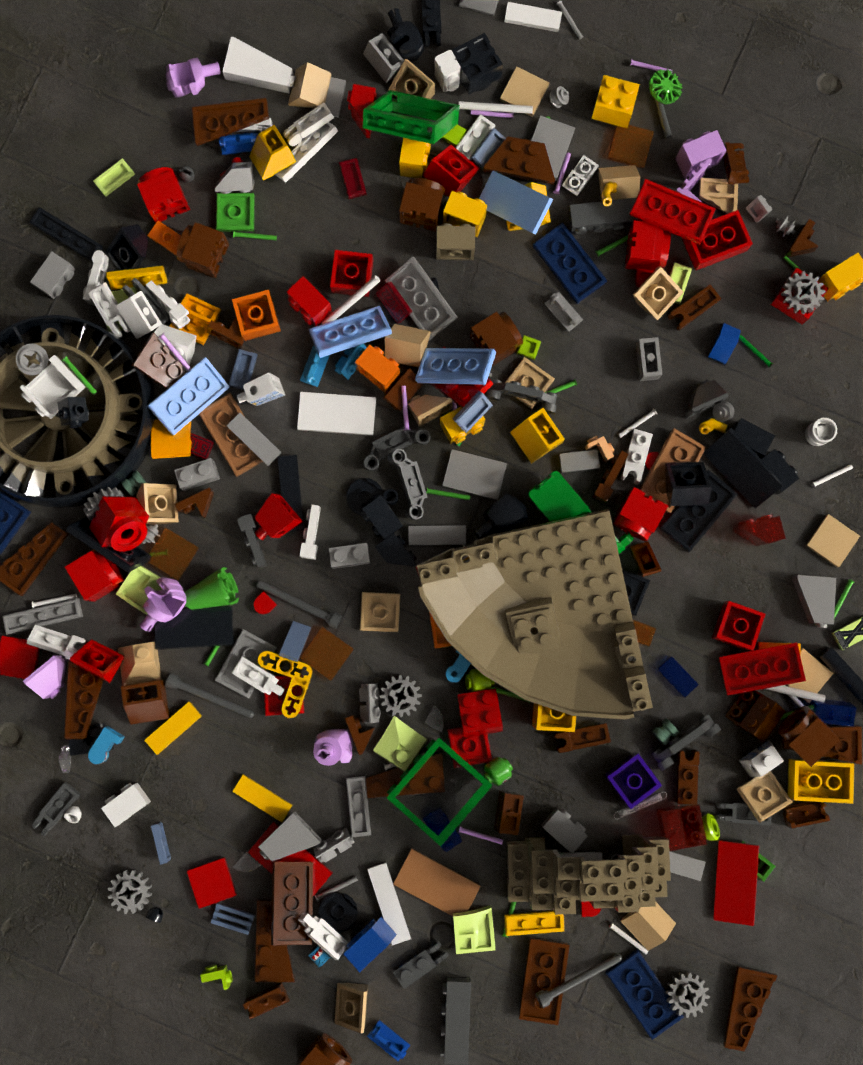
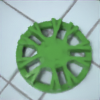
[649,69,682,104]

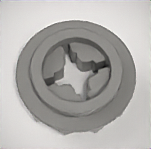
[16,344,49,376]

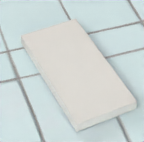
[297,392,376,436]

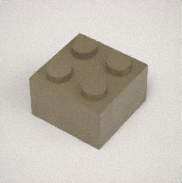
[436,223,475,260]

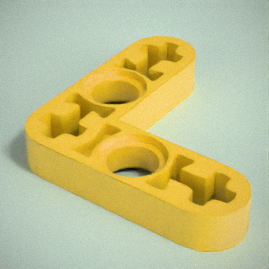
[258,651,313,718]

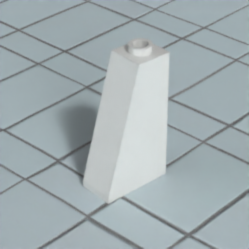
[222,37,296,94]

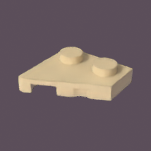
[699,178,738,214]

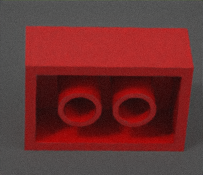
[682,210,753,271]

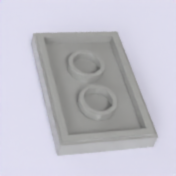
[531,115,575,181]
[442,449,507,500]
[215,629,277,699]

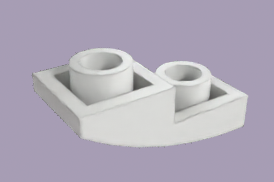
[562,155,599,196]

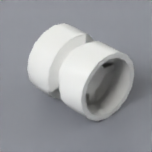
[805,418,837,446]

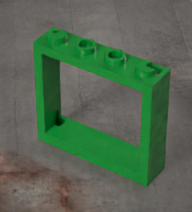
[362,90,460,144]
[387,738,492,847]

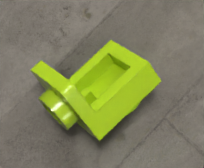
[200,964,233,990]

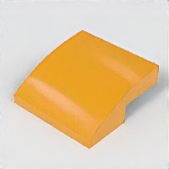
[169,294,221,346]
[151,419,192,459]

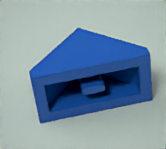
[708,323,741,365]

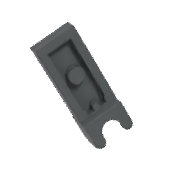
[237,514,267,568]

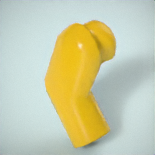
[601,182,617,206]
[699,418,728,435]

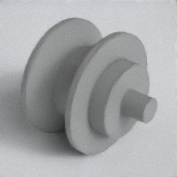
[550,86,569,108]
[775,216,796,237]
[713,402,734,422]
[142,524,160,544]

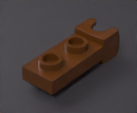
[668,284,722,331]
[592,451,629,504]
[554,723,611,753]
[676,749,700,805]

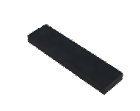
[29,207,103,262]
[278,455,304,533]

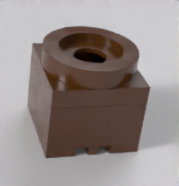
[399,178,445,232]
[177,222,229,279]
[470,311,523,367]
[778,706,840,767]
[296,1033,352,1065]

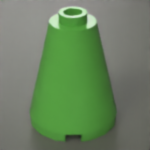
[184,567,239,610]

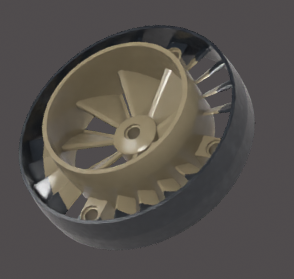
[0,315,157,508]

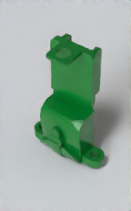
[528,471,634,554]

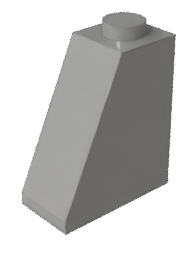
[792,575,836,628]
[259,812,322,861]

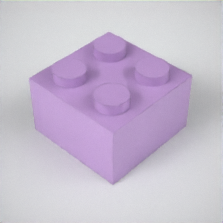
[676,130,726,178]

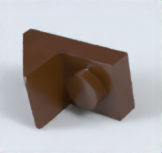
[785,219,819,257]
[207,317,244,349]
[175,487,214,518]
[630,541,661,577]
[345,715,375,755]

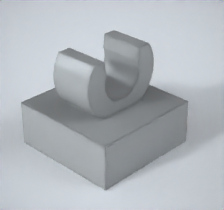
[746,195,772,223]

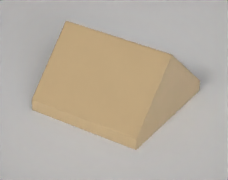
[388,59,435,99]
[288,62,332,108]
[598,165,640,201]
[633,266,683,320]
[385,324,431,368]
[620,901,676,951]
[335,983,368,1033]

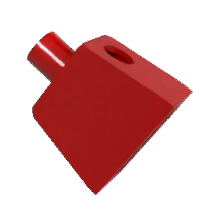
[255,493,302,540]

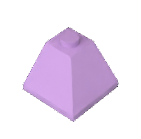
[23,656,67,699]

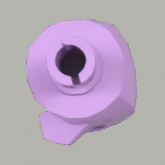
[166,58,221,98]
[140,577,186,632]
[313,729,353,766]

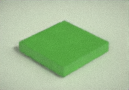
[216,193,255,232]

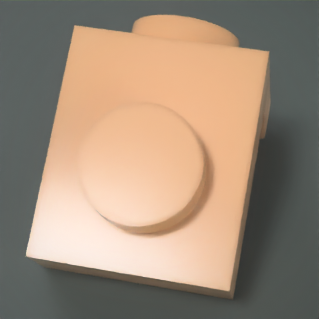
[585,436,615,462]

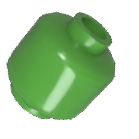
[483,757,513,786]

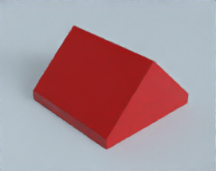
[70,639,125,683]

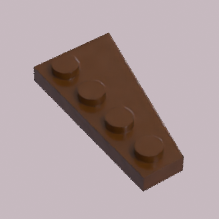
[192,98,269,146]

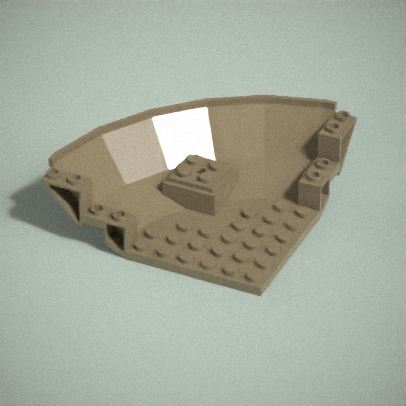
[417,509,653,720]

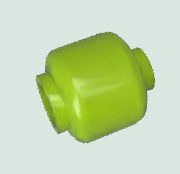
[465,668,495,692]

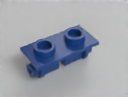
[219,132,257,155]
[367,1020,410,1061]

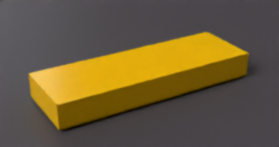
[106,266,167,290]
[144,701,202,755]
[232,774,293,822]
[504,911,564,936]

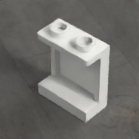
[19,355,86,419]

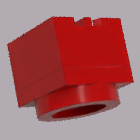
[137,167,191,223]
[625,220,671,271]
[613,487,669,542]
[89,497,150,552]
[65,551,124,602]

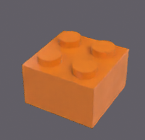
[232,290,281,341]
[355,344,400,393]

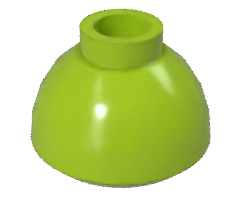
[694,813,720,841]

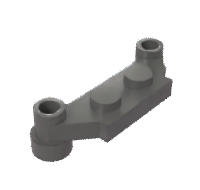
[485,379,557,414]
[364,426,430,471]
[387,449,428,520]
[652,714,721,771]

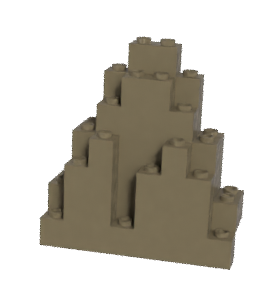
[506,834,671,915]

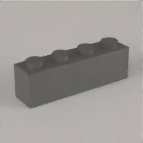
[568,198,643,234]
[440,977,471,1065]

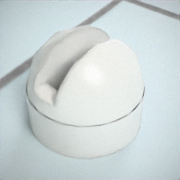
[64,806,82,823]

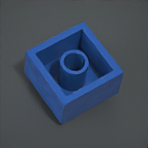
[344,917,397,972]

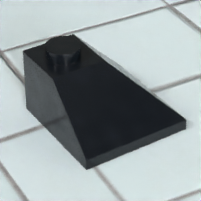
[105,224,149,271]

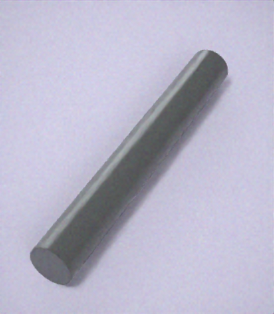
[654,83,672,139]

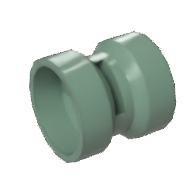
[121,470,147,497]
[652,718,679,746]

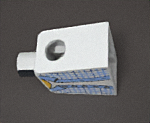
[237,373,285,406]
[739,740,784,777]

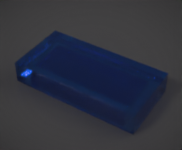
[657,656,699,698]

